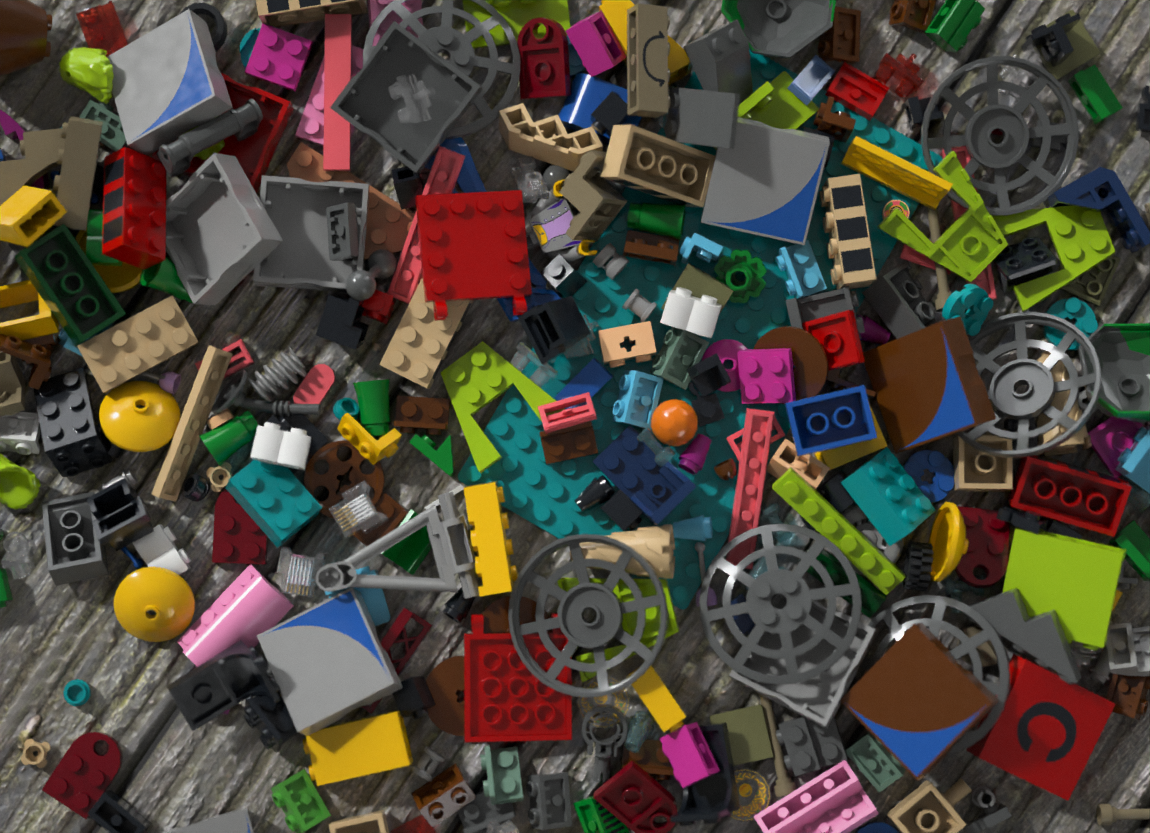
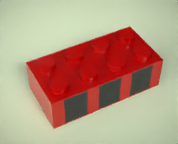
[102,147,167,270]
[1008,455,1132,537]

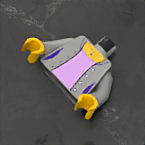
[526,179,597,263]

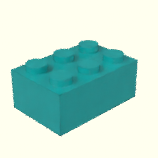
[841,447,936,546]
[226,460,322,548]

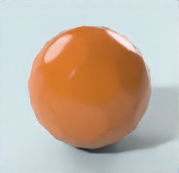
[651,399,698,447]

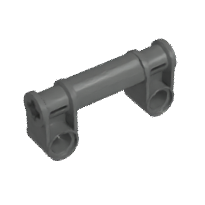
[157,98,263,177]

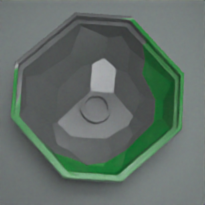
[721,0,836,59]
[1078,323,1150,423]

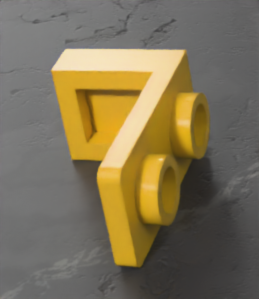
[337,413,402,465]

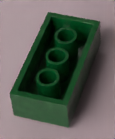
[14,224,126,346]

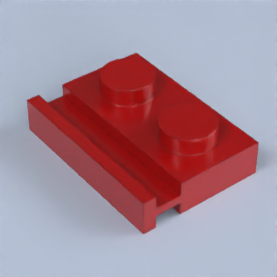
[825,62,889,121]

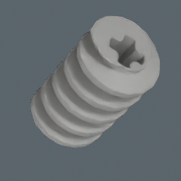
[247,346,307,402]

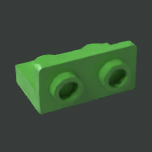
[271,769,331,833]

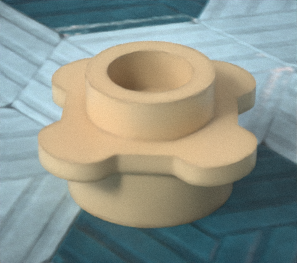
[206,462,233,492]
[21,739,51,768]

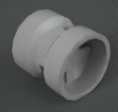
[593,243,629,280]

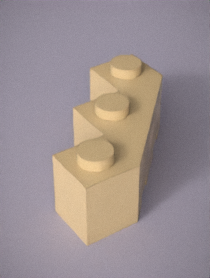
[499,103,603,172]

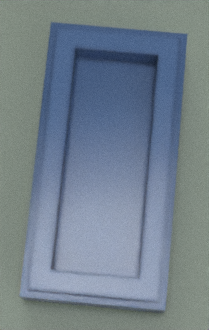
[787,55,835,105]

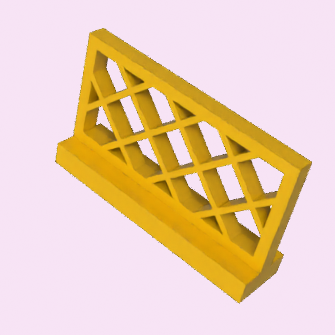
[841,136,953,210]

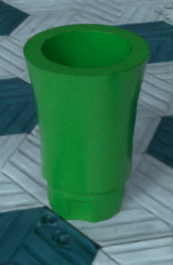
[627,202,686,241]
[140,258,193,303]
[353,379,390,436]
[199,410,259,466]

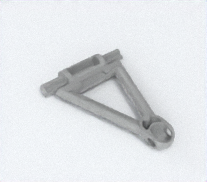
[316,492,479,599]

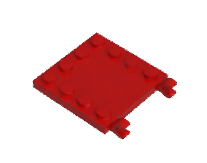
[415,190,532,321]
[464,613,572,742]

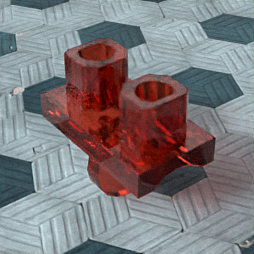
[874,53,924,100]

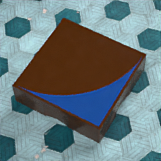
[863,316,996,454]
[840,623,999,780]

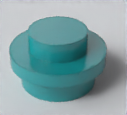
[333,398,359,421]
[63,679,91,706]

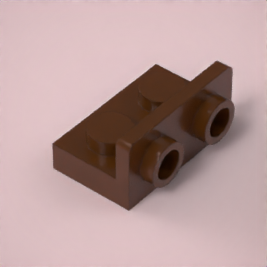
[889,0,936,33]
[817,6,861,64]
[814,96,856,143]
[623,230,679,265]
[394,396,450,435]
[539,421,598,465]
[351,493,408,546]
[1106,673,1150,720]
[622,737,674,780]
[411,763,476,827]

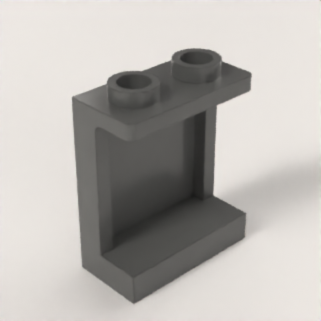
[785,286,865,339]

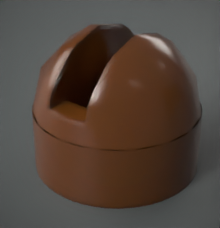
[714,458,737,481]

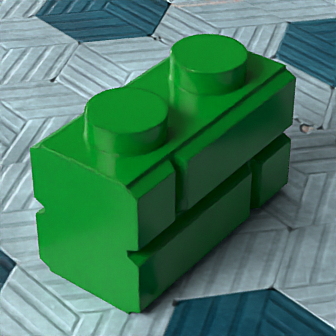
[925,0,985,52]

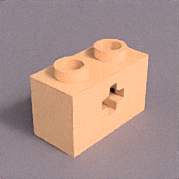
[598,321,656,368]
[766,438,830,490]

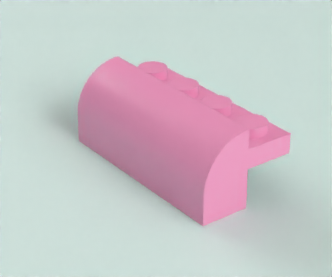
[177,564,294,667]
[754,760,879,833]

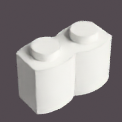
[660,287,722,338]
[251,422,312,470]
[133,524,191,576]

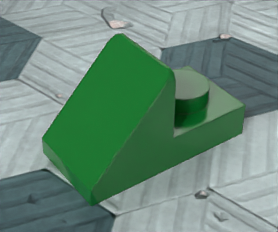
[409,434,455,477]

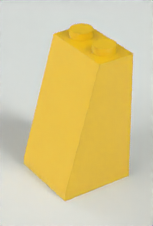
[599,0,692,86]
[302,710,414,786]

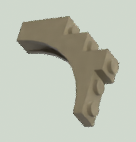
[0,128,66,247]

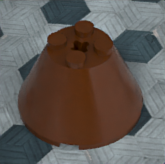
[0,0,52,76]

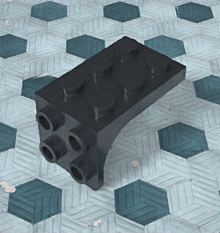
[33,367,112,477]
[166,640,280,731]
[670,722,740,826]

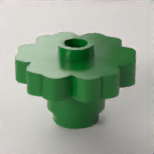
[714,249,767,303]

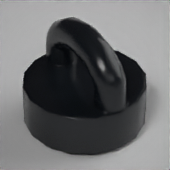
[181,473,210,502]

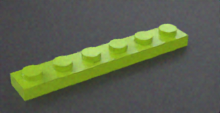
[772,467,905,595]

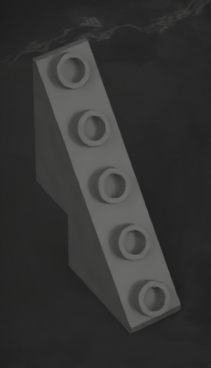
[967,588,1081,684]

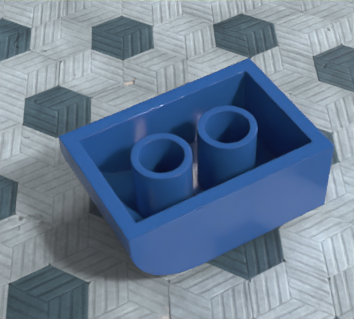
[559,73,643,145]
[785,385,877,456]

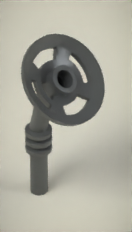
[212,370,321,417]

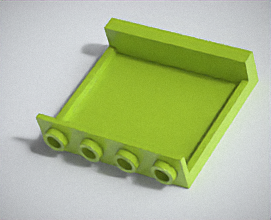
[1002,527,1126,650]

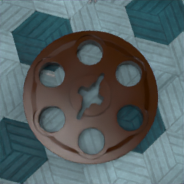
[304,440,385,520]

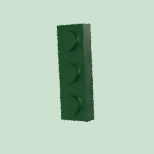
[807,549,887,618]

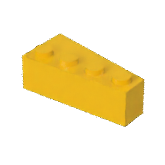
[464,481,518,596]

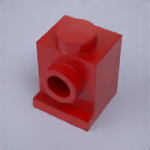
[362,290,396,324]

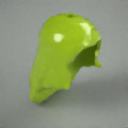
[59,47,114,104]
[0,453,41,510]

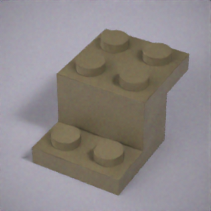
[559,150,627,242]
[0,352,26,417]

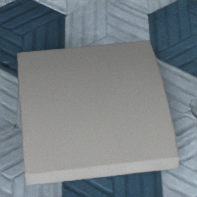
[1106,622,1150,676]

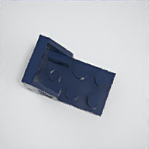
[1043,167,1150,254]
[592,425,697,526]

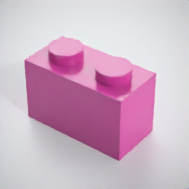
[566,10,627,77]
[659,722,720,788]

